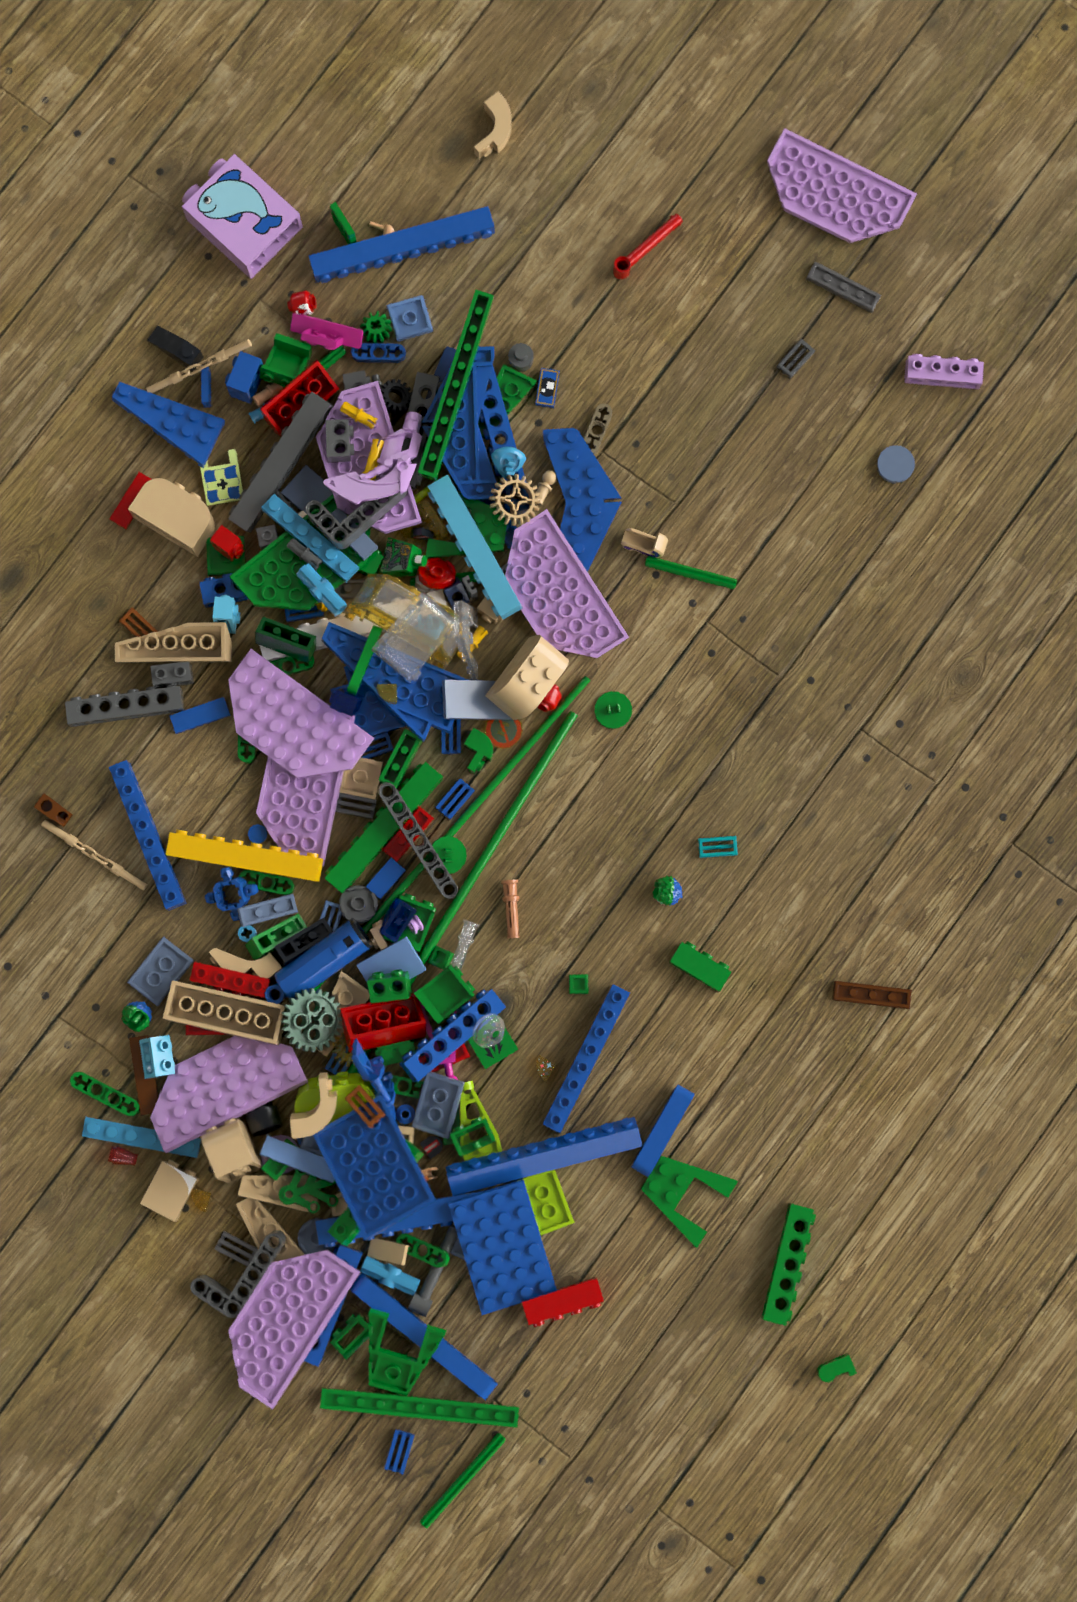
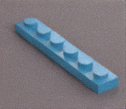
[261,494,359,583]
[82,1117,201,1158]

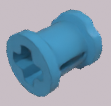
[238,925,257,943]

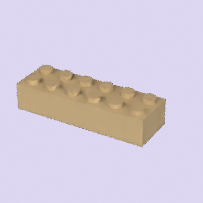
[163,980,288,1045]

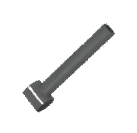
[408,1225,458,1317]

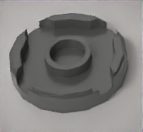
[339,885,378,924]

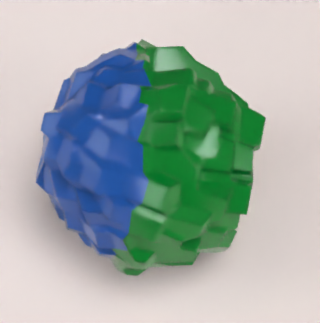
[653,876,682,906]
[121,1001,152,1032]

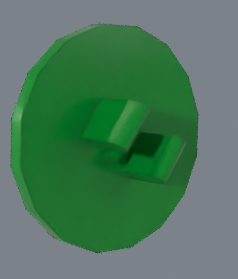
[595,691,632,729]
[428,836,467,874]

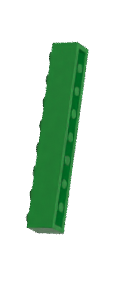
[325,762,443,894]

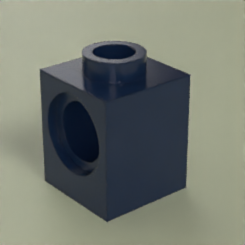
[442,577,470,610]

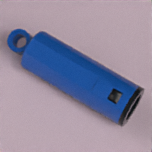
[265,918,373,1004]

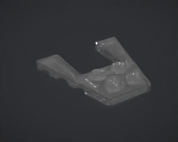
[454,601,478,681]

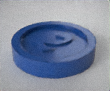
[248,824,267,844]

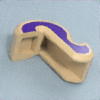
[621,528,668,558]

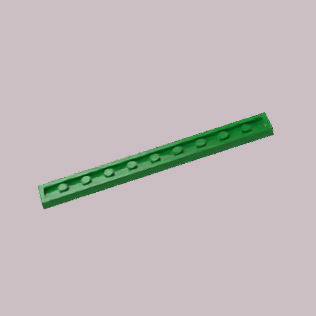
[320,1388,519,1428]

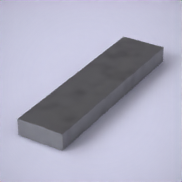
[806,262,881,313]

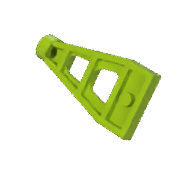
[460,1080,502,1161]

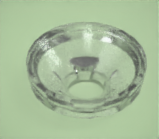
[473,1013,505,1048]

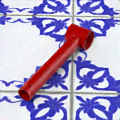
[613,213,683,279]

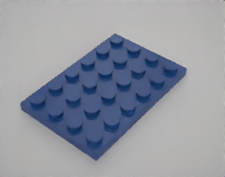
[313,1095,436,1240]
[448,1179,557,1315]

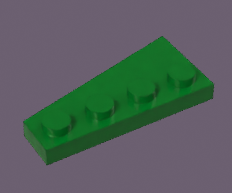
[478,364,537,439]

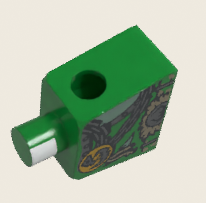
[380,537,427,578]

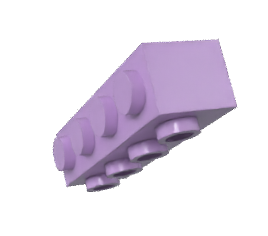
[904,354,984,389]

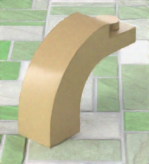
[474,91,512,159]
[290,1072,337,1139]

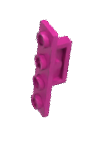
[290,313,363,350]

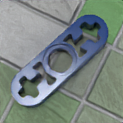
[351,343,406,363]

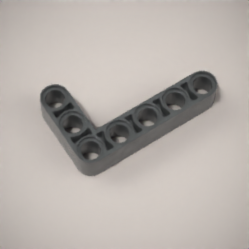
[305,491,407,549]
[190,1230,286,1318]

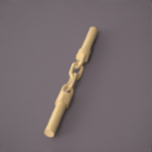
[146,339,252,393]
[41,820,148,891]

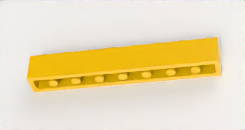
[166,830,323,882]

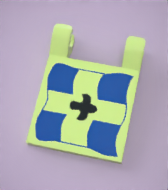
[200,449,243,506]

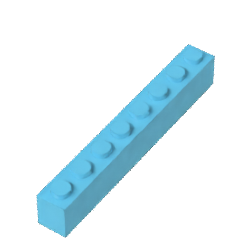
[428,475,523,620]

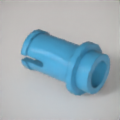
[249,403,265,424]

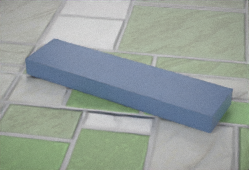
[259,1135,335,1184]

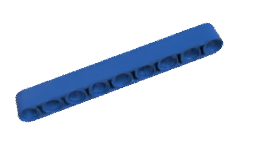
[350,1273,498,1400]

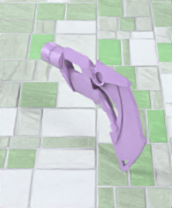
[323,412,423,505]

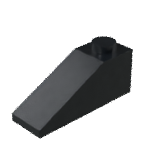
[147,325,204,372]
[274,918,333,968]

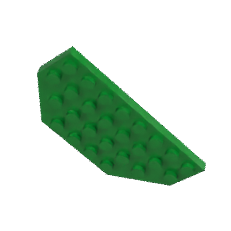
[230,494,371,611]

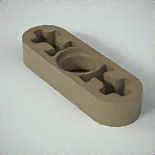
[584,404,612,455]

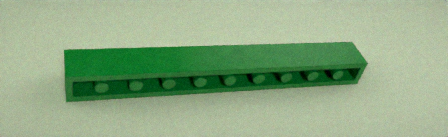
[418,290,494,481]

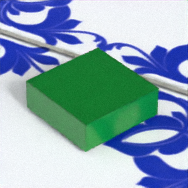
[428,945,454,970]
[569,974,589,994]

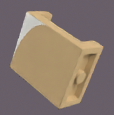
[140,1159,199,1222]

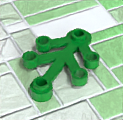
[279,1169,338,1214]

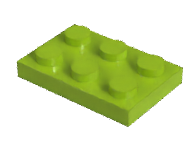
[518,1170,574,1236]

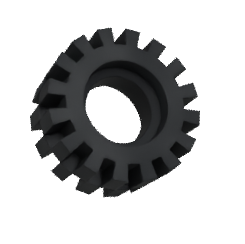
[380,379,413,416]

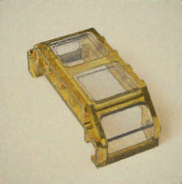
[344,574,468,670]

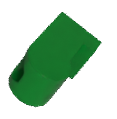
[817,1353,857,1383]

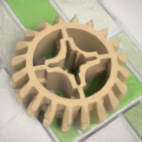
[489,474,541,526]

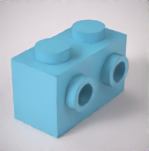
[213,595,240,634]
[139,1035,175,1079]

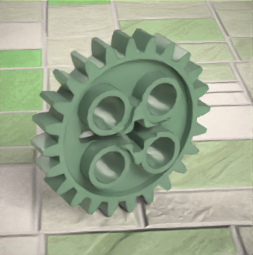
[280,988,343,1052]

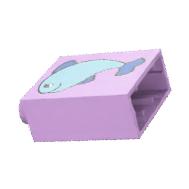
[182,154,303,279]

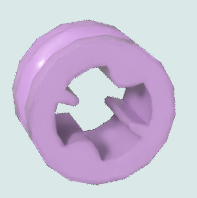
[406,915,424,934]

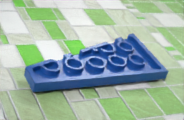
[112,382,225,468]

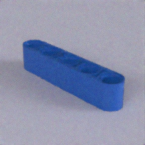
[631,1084,695,1177]

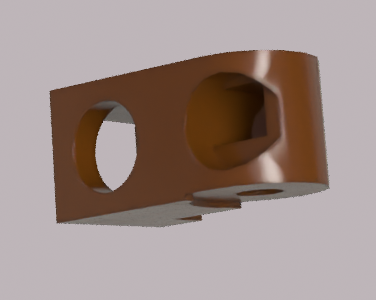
[34,793,73,827]

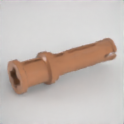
[501,880,520,938]

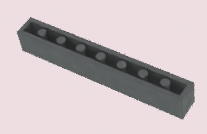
[228,392,333,533]

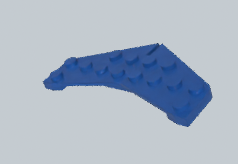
[422,346,498,500]
[543,428,621,572]

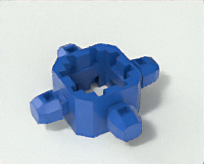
[205,866,258,921]

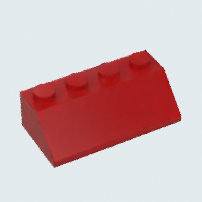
[260,360,339,437]
[340,993,426,1053]

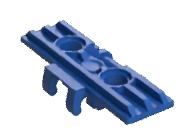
[351,1039,396,1121]

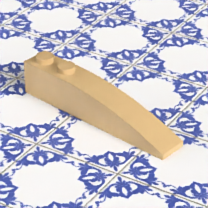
[115,622,232,662]

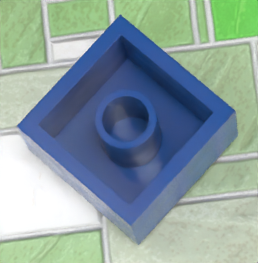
[225,351,263,404]

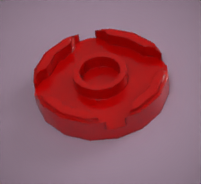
[418,558,456,589]

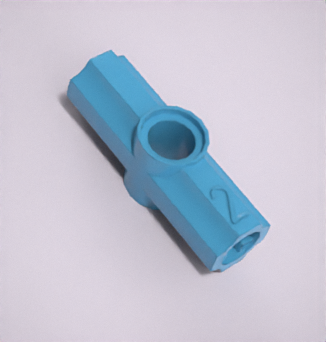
[296,563,347,616]
[360,1256,421,1296]

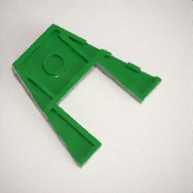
[426,492,508,559]
[641,1156,738,1248]
[369,1308,447,1396]

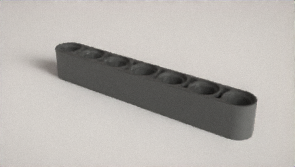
[378,782,458,898]

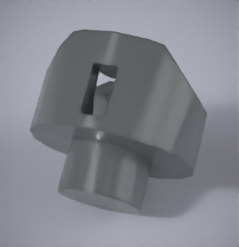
[508,343,534,371]

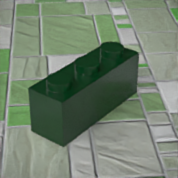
[255,617,316,663]

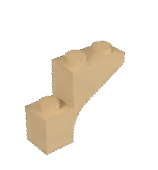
[209,948,282,979]

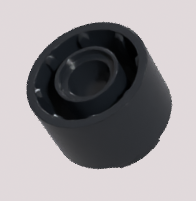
[245,1101,283,1137]

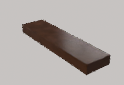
[832,981,912,1009]
[129,1035,159,1115]

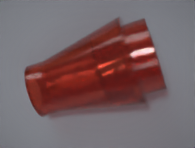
[108,1145,138,1166]

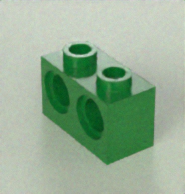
[367,969,412,1003]

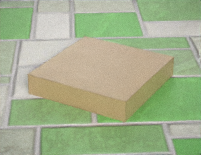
[340,757,383,800]

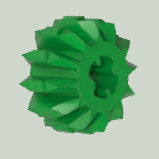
[360,311,392,343]

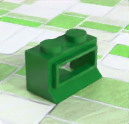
[375,1040,416,1066]
[450,1117,496,1157]
[330,1313,369,1360]

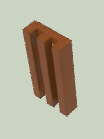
[119,607,158,637]
[344,1085,386,1128]

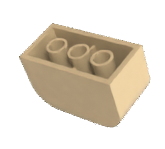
[128,478,215,557]
[485,635,569,720]
[201,1118,264,1183]

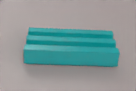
[698,836,738,858]

